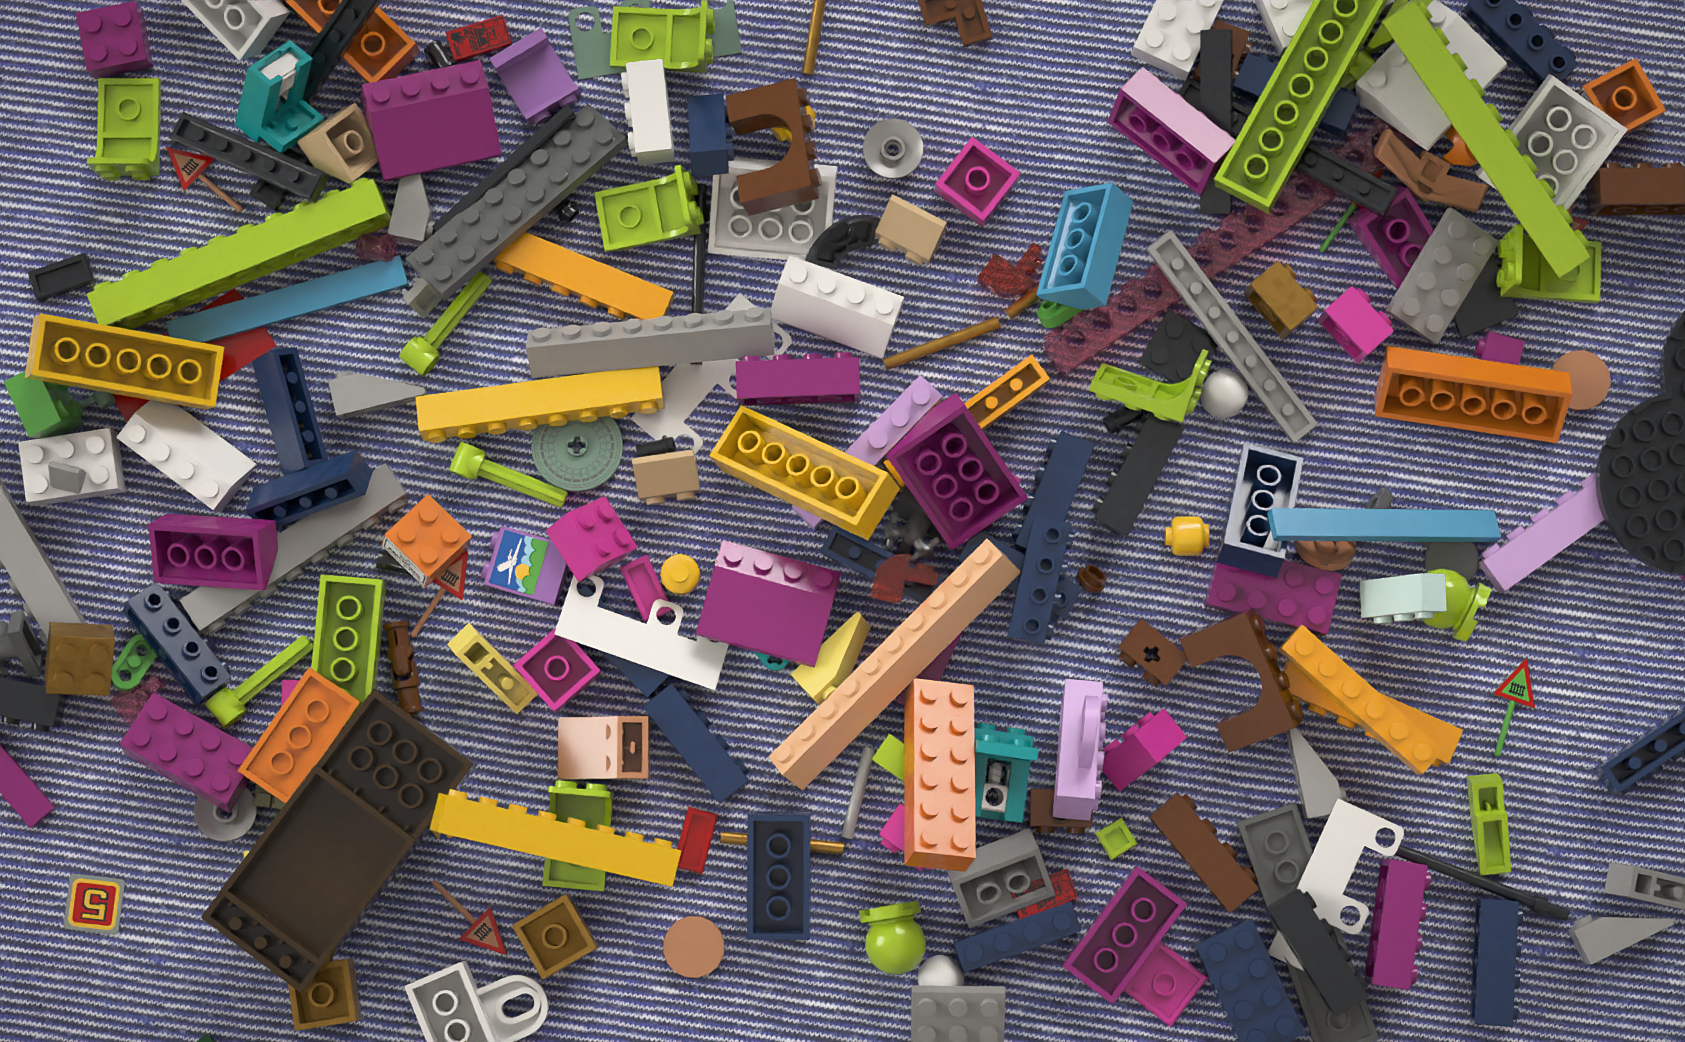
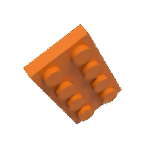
[238,667,362,804]

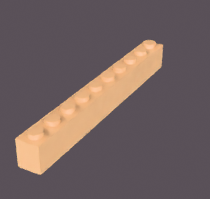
[769,539,1021,790]

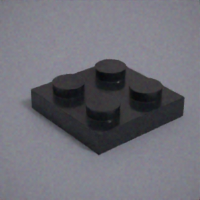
[1138,309,1218,384]

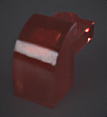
[976,243,1043,298]
[870,554,939,605]

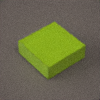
[1095,818,1137,860]

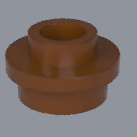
[1077,564,1107,593]

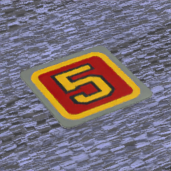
[63,874,125,935]

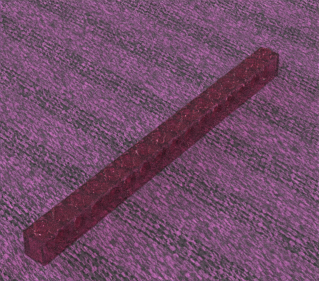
[1041,117,1418,378]

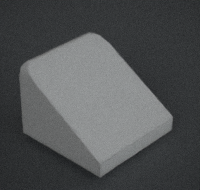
[48,461,86,494]

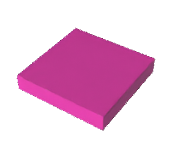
[1123,941,1208,1027]

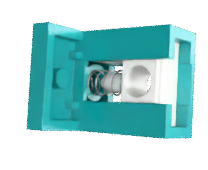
[235,40,324,154]
[974,723,1039,823]

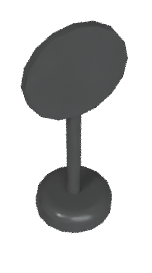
[1364,487,1479,582]

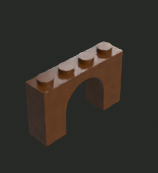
[726,78,822,216]
[1179,608,1302,753]

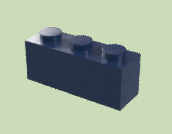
[687,93,734,177]

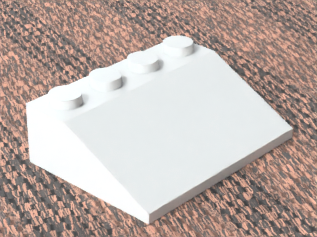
[1355,0,1507,151]
[1475,74,1628,210]
[708,157,837,261]

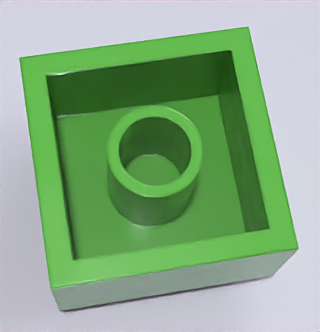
[4,370,84,439]

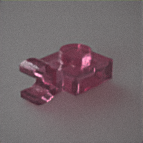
[109,676,166,725]

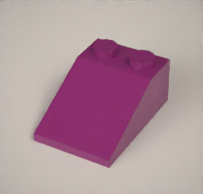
[1347,185,1434,290]

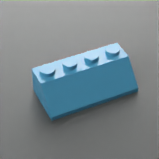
[1036,182,1134,310]

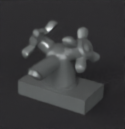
[884,487,945,564]
[0,610,45,678]

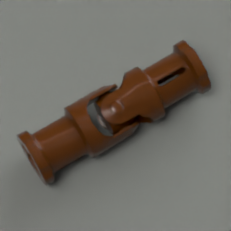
[382,620,425,714]

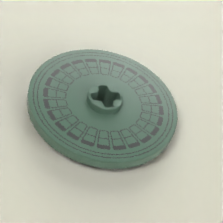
[531,416,623,492]

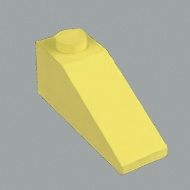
[790,611,871,706]
[447,623,538,714]

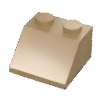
[297,103,378,183]
[875,194,947,265]
[632,449,701,505]

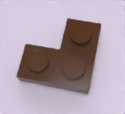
[917,0,993,48]

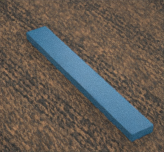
[166,255,409,343]
[1267,508,1501,542]

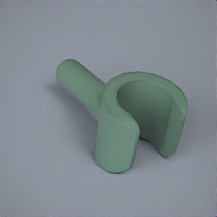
[78,391,116,410]

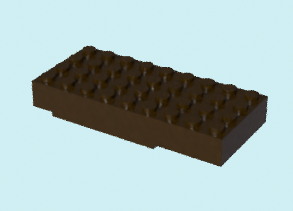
[201,689,477,993]

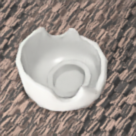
[1200,368,1249,419]
[918,955,964,986]

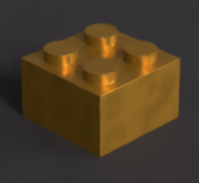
[1244,261,1318,340]
[44,622,115,696]
[512,893,599,980]
[288,958,362,1031]

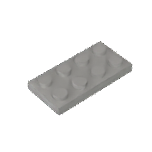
[1385,208,1499,344]

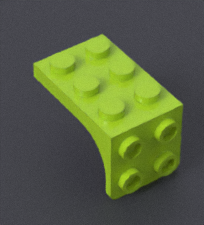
[610,0,715,73]
[87,78,161,181]
[594,165,704,253]
[1496,224,1602,304]
[1089,349,1212,423]
[542,780,614,892]

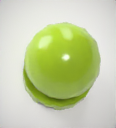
[1420,569,1491,642]
[859,900,926,975]

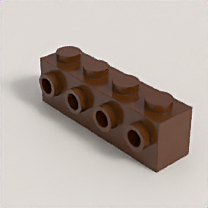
[1148,792,1259,913]

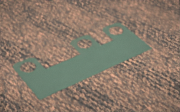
[568,0,742,80]

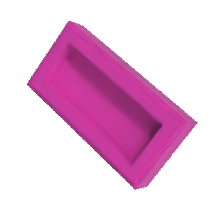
[619,555,673,623]

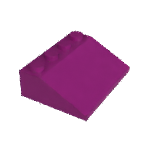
[360,60,502,182]
[886,393,1028,550]
[696,540,841,668]

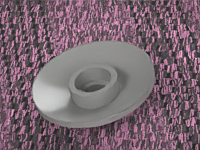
[863,119,923,179]
[194,788,257,842]

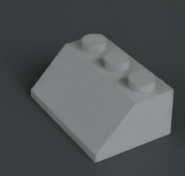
[947,828,1055,928]

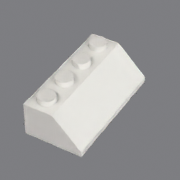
[771,255,904,359]
[116,400,257,513]

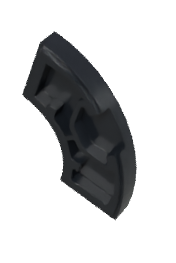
[805,214,881,269]

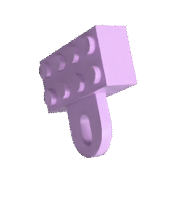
[1052,679,1108,821]

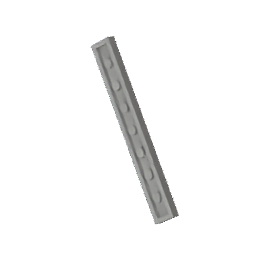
[1145,230,1318,443]

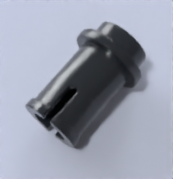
[424,40,458,69]
[553,197,580,223]
[1102,406,1143,434]
[636,435,677,457]
[376,550,412,576]

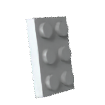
[911,986,1006,1042]

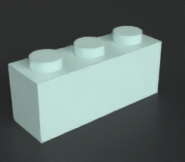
[1360,573,1447,624]

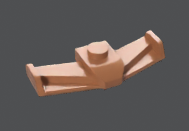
[1373,129,1490,213]

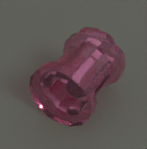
[356,233,397,262]

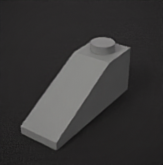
[387,174,436,245]
[328,370,429,420]
[1286,727,1347,819]
[1604,862,1685,910]
[1568,914,1674,965]

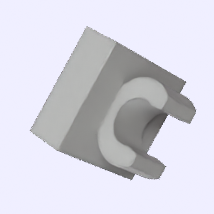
[402,277,443,319]

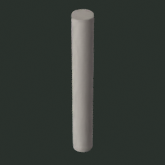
[841,747,875,839]

